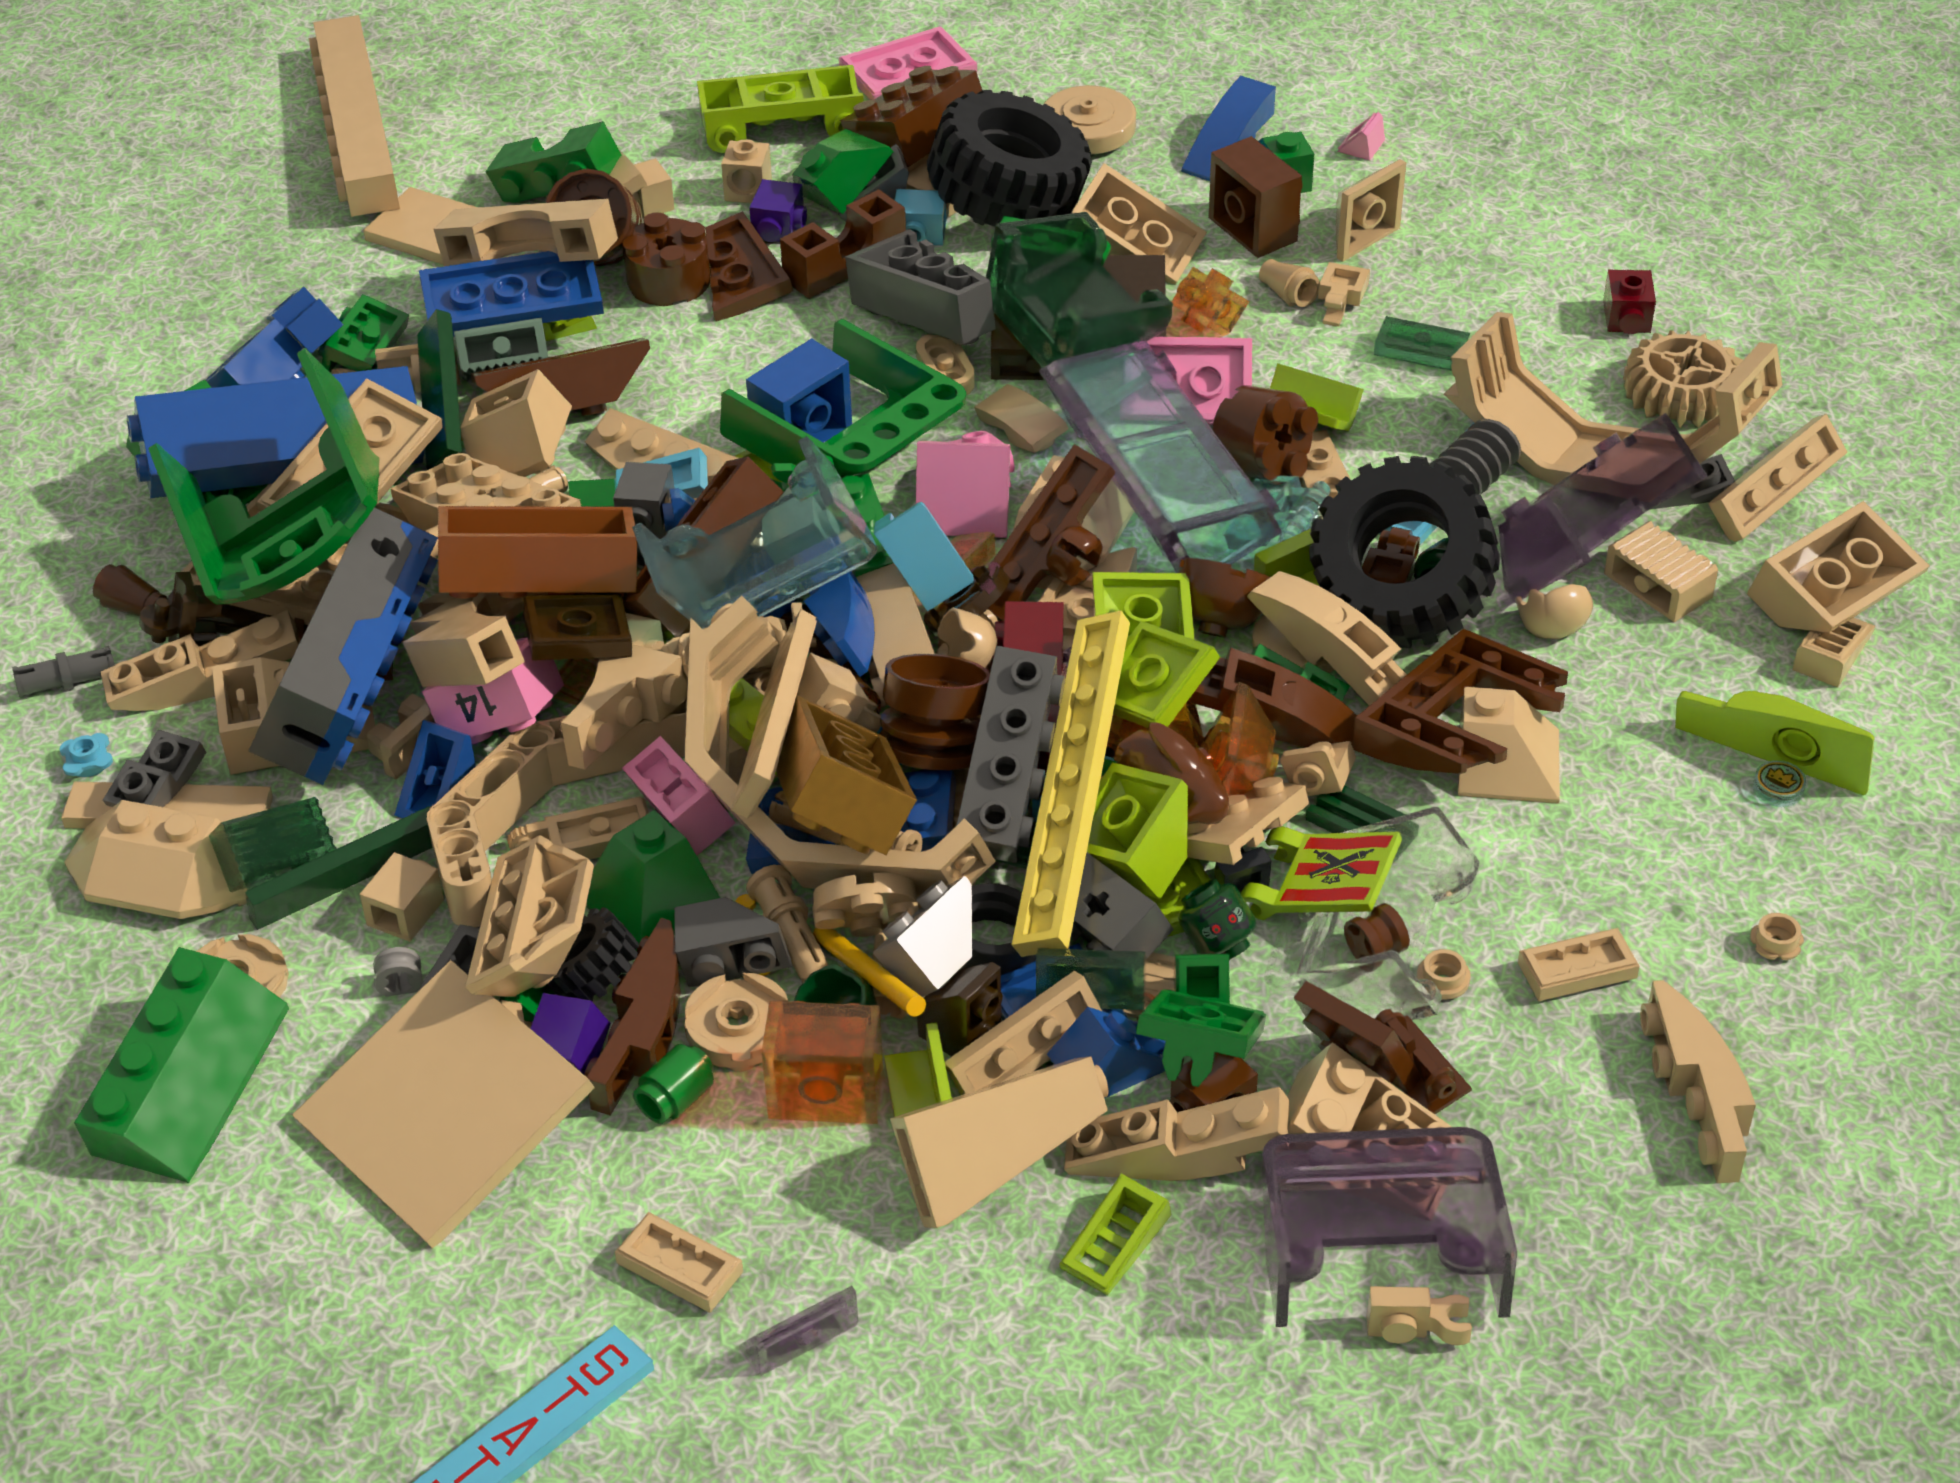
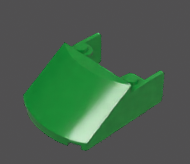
[148,348,380,605]

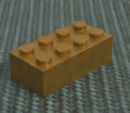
[776,695,917,855]

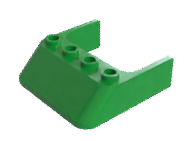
[720,319,966,479]

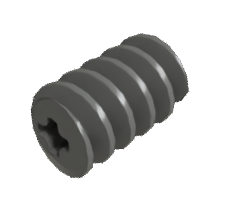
[1429,419,1521,495]

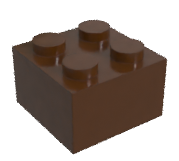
[1208,136,1302,258]

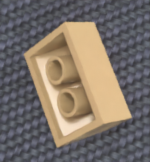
[1747,501,1930,633]

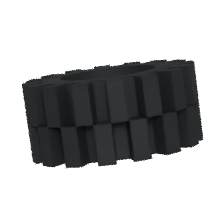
[547,907,639,1001]

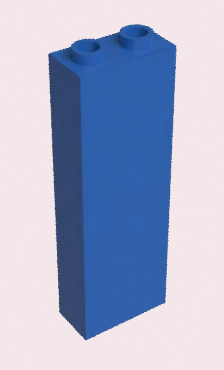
[127,366,425,499]

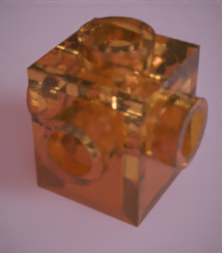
[1170,267,1250,336]

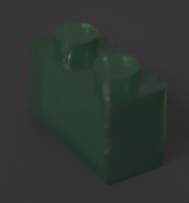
[209,797,337,892]

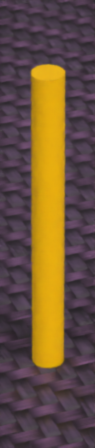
[813,928,926,1017]

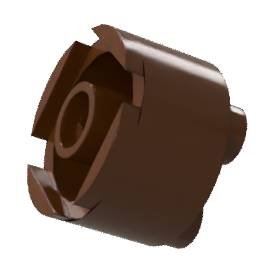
[623,212,710,306]
[1212,385,1318,482]

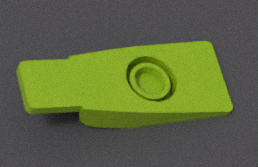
[1675,691,1875,795]

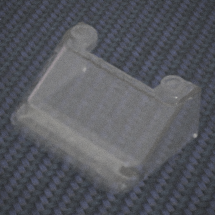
[1264,807,1480,1020]

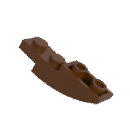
[1187,648,1357,748]
[584,918,681,1116]

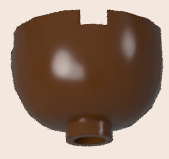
[1178,558,1270,638]

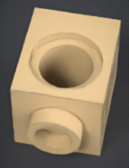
[721,140,772,203]

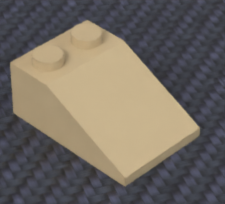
[1062,163,1207,285]

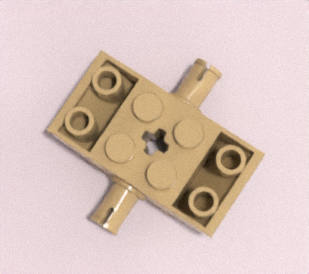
[390,453,581,557]

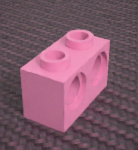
[622,736,735,855]

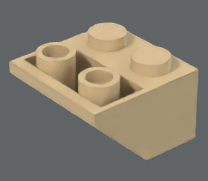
[460,369,572,477]

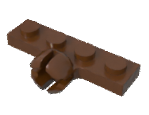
[987,444,1116,621]

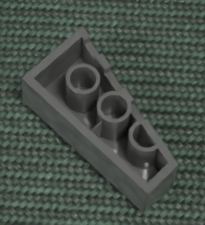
[845,229,996,345]

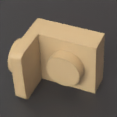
[1280,741,1356,796]

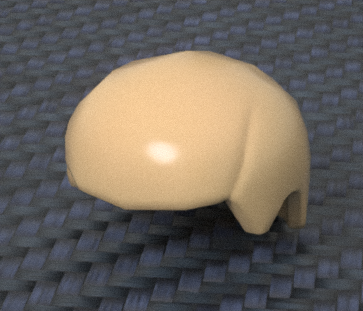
[1515,584,1593,639]
[937,607,997,671]

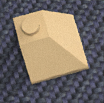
[1336,159,1406,262]
[1458,687,1560,803]

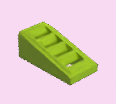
[1059,1173,1172,1296]

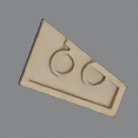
[1187,777,1309,865]

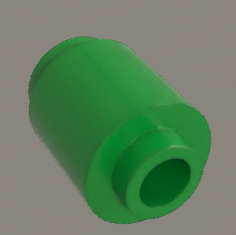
[633,1044,714,1124]

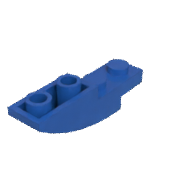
[796,551,875,677]

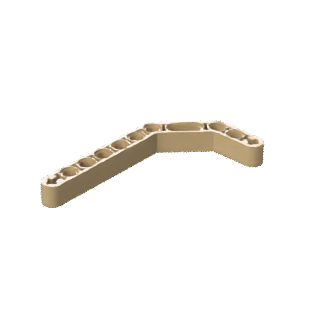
[427,658,843,927]

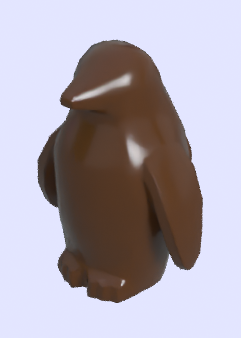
[1113,723,1229,824]

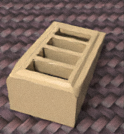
[1792,618,1875,688]

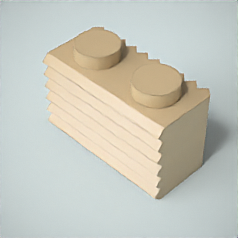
[1604,521,1718,622]

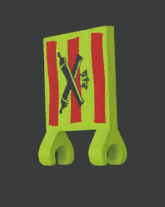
[1241,826,1402,920]

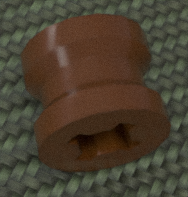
[1344,903,1410,969]

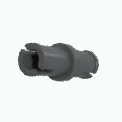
[12,646,115,697]

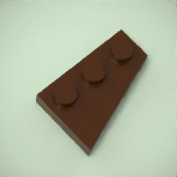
[705,211,793,321]

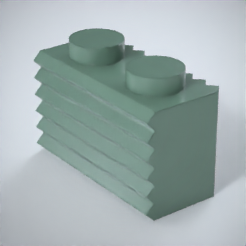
[454,318,548,381]

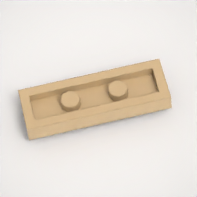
[945,971,1102,1095]

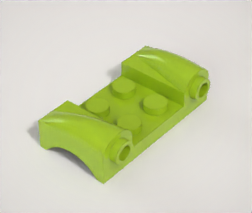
[697,65,864,153]

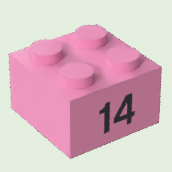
[422,637,564,745]

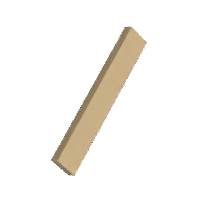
[731,609,817,819]

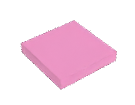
[916,441,1010,538]

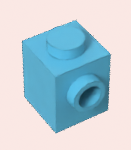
[895,189,947,246]

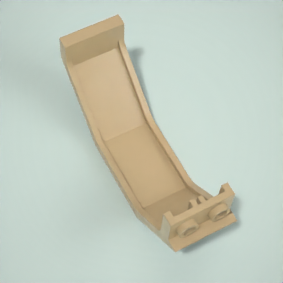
[1444,312,1783,500]
[685,596,996,895]

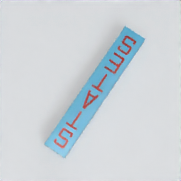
[413,1325,654,1483]

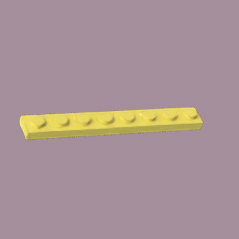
[1012,611,1130,957]

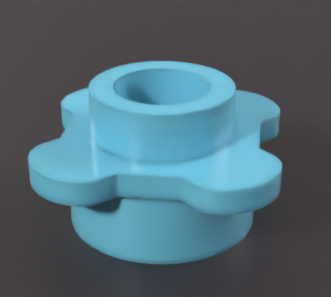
[59,733,113,777]

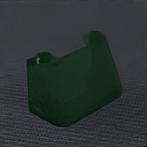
[986,212,1173,385]

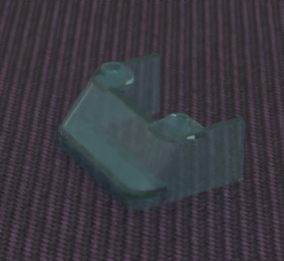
[632,436,877,629]

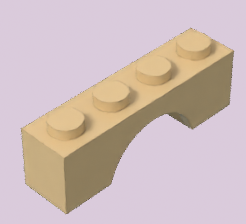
[433,199,618,266]

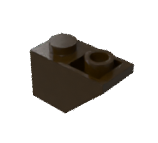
[917,962,1003,1057]

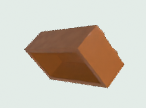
[438,506,637,599]

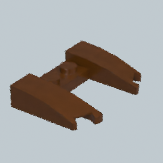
[1353,628,1568,774]

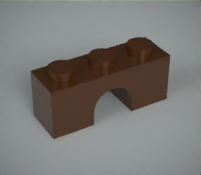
[780,189,906,299]

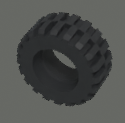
[927,90,1092,230]
[1309,456,1500,648]

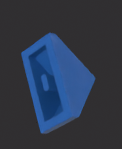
[394,720,476,818]

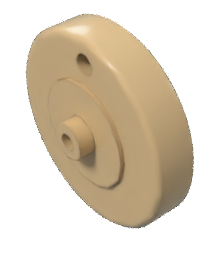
[1043,85,1136,154]

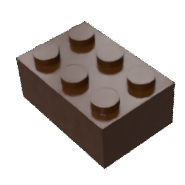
[840,66,982,167]

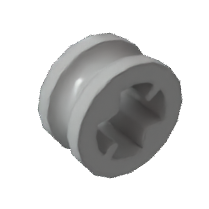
[373,947,423,997]

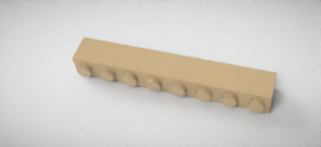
[308,15,400,217]

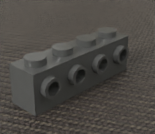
[957,646,1065,863]

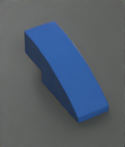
[1181,75,1276,181]
[266,286,344,354]

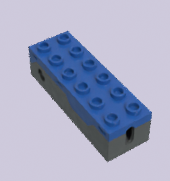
[248,507,438,785]

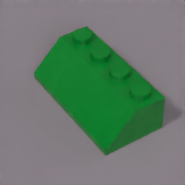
[74,947,289,1183]

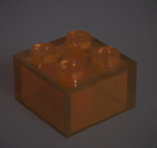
[761,1001,884,1124]

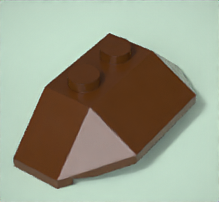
[471,338,650,416]

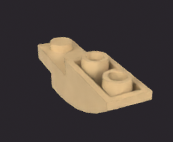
[1247,571,1407,706]
[101,609,300,711]
[1640,980,1756,1183]
[1064,1086,1289,1181]

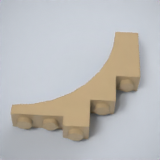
[403,592,525,687]
[522,592,687,770]

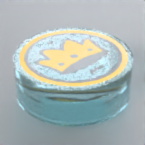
[1753,760,1806,807]

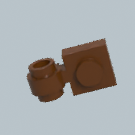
[1362,527,1420,584]

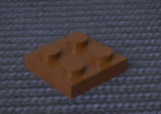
[1294,981,1422,1094]

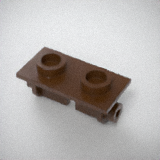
[1375,1009,1472,1114]

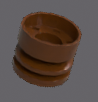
[546,169,643,266]
[879,654,990,770]

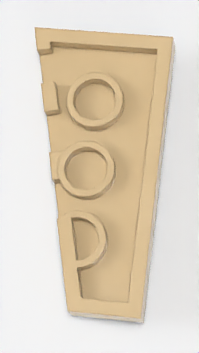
[585,408,738,501]

